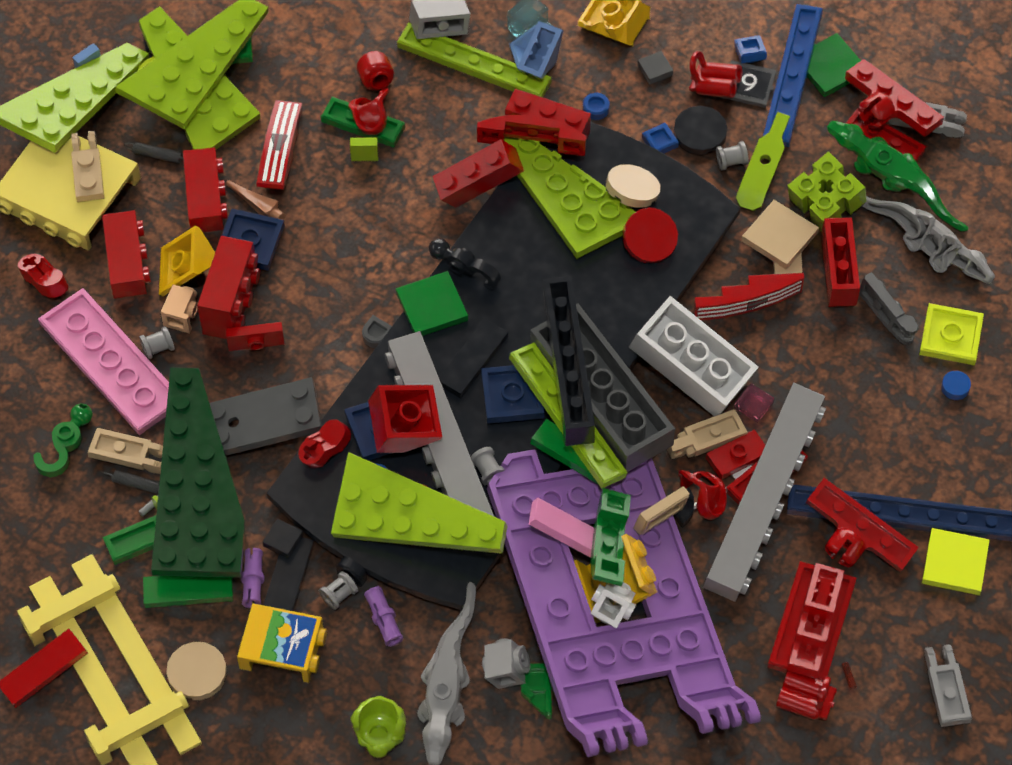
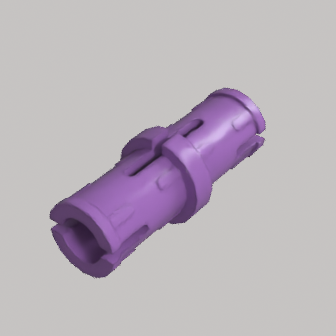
[241,548,264,608]
[364,586,403,647]

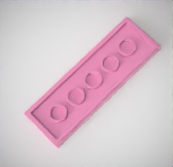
[38,288,169,435]

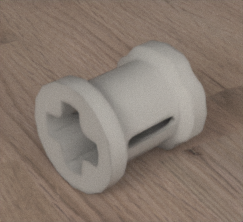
[716,141,749,171]
[139,326,175,360]
[471,447,505,485]
[319,571,358,610]

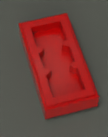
[226,322,285,351]
[706,429,765,480]

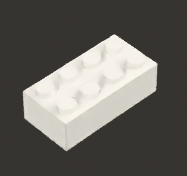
[629,296,759,416]

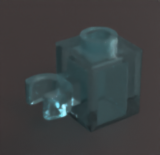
[507,0,553,37]

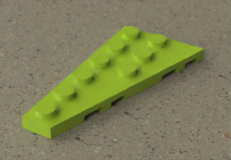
[115,0,268,129]
[139,6,260,150]
[0,43,149,153]
[505,137,636,259]
[331,452,508,553]

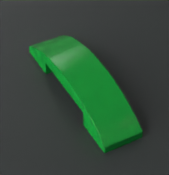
[591,488,631,586]

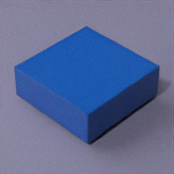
[734,35,767,64]
[642,122,679,154]

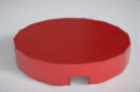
[623,207,678,263]

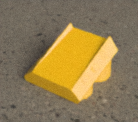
[578,0,650,46]

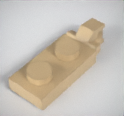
[667,409,748,459]

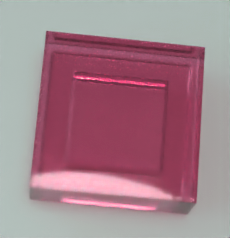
[734,383,774,423]

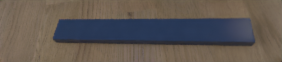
[787,484,1012,541]

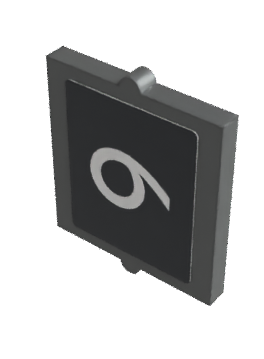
[721,60,776,108]

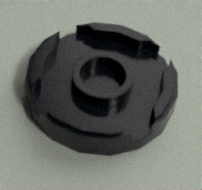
[673,106,728,155]

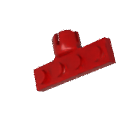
[845,59,944,137]
[806,478,919,572]

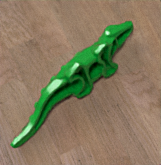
[827,121,969,232]

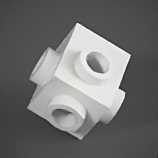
[590,582,636,628]

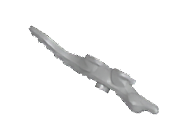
[862,196,995,284]
[418,582,476,765]

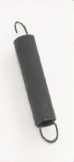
[124,142,183,164]
[103,470,160,494]

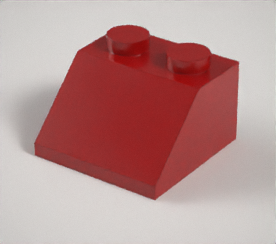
[368,385,442,453]

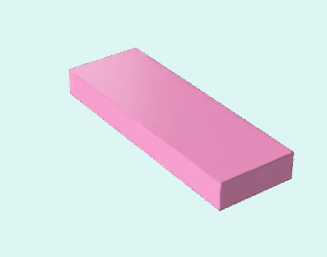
[529,497,594,558]

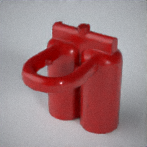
[689,51,742,98]
[776,671,837,720]

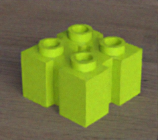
[787,151,867,231]

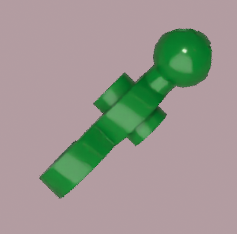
[34,403,93,477]

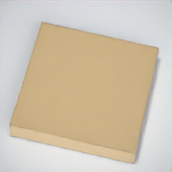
[742,200,819,270]

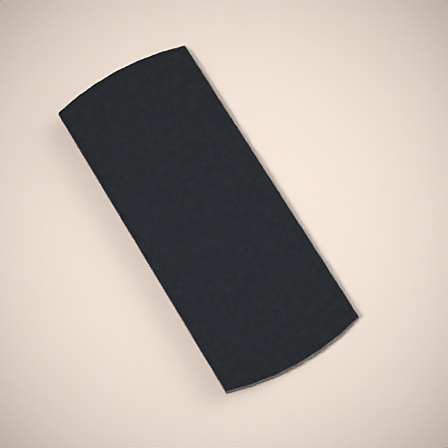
[267,122,740,610]

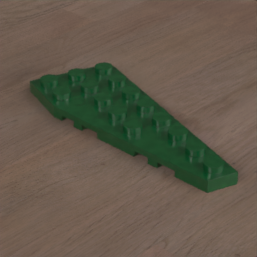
[151,368,245,577]

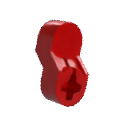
[18,254,69,298]
[298,419,351,468]

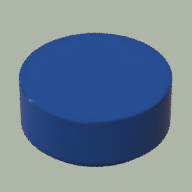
[583,93,610,120]
[941,371,971,400]

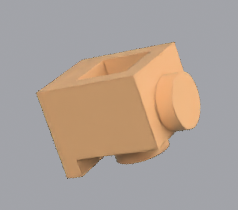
[161,285,198,334]

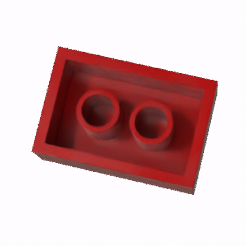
[197,236,260,339]

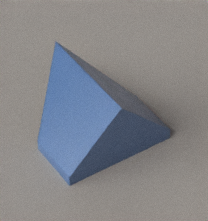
[509,21,563,79]

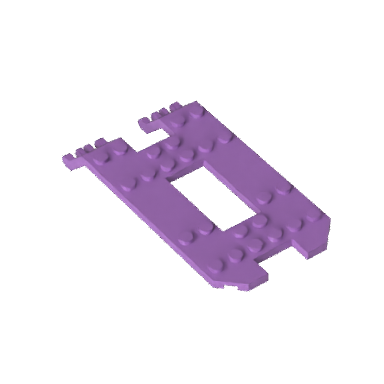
[487,450,761,757]

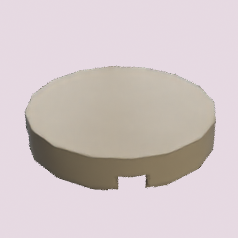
[606,164,660,208]
[166,642,227,700]

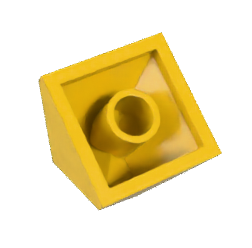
[159,226,215,296]

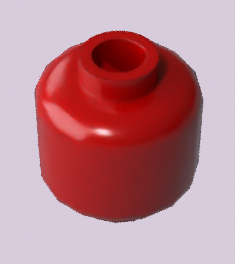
[356,51,394,91]

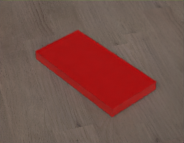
[767,561,857,680]

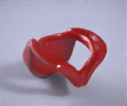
[348,88,389,135]
[678,470,727,520]

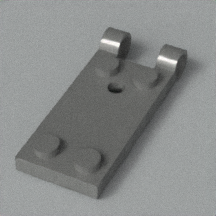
[209,377,322,456]

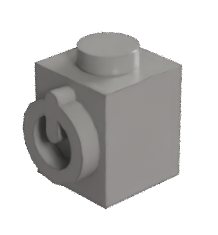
[482,639,530,689]

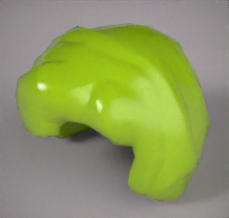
[351,696,406,758]

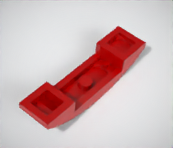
[477,115,586,156]

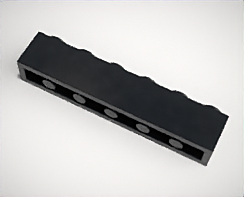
[543,276,595,446]

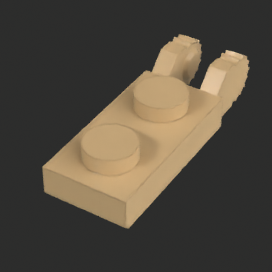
[71,131,104,202]
[87,428,163,474]

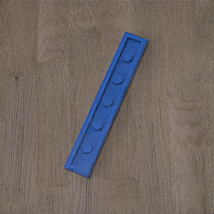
[763,4,823,147]

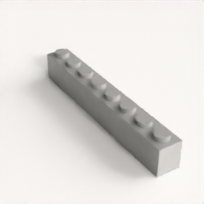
[385,331,494,516]
[703,382,826,602]

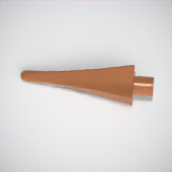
[226,180,285,220]

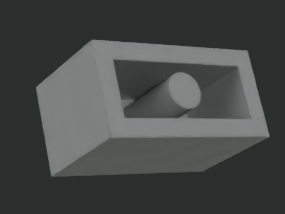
[409,0,470,39]

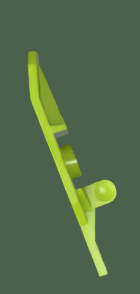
[736,112,790,211]

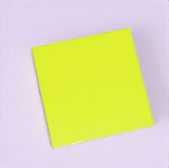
[919,303,984,366]
[922,528,989,596]

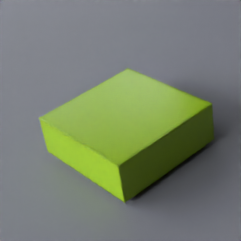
[350,138,378,161]

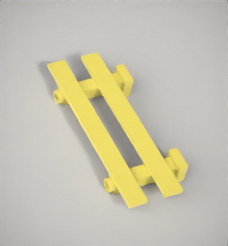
[17,554,202,765]

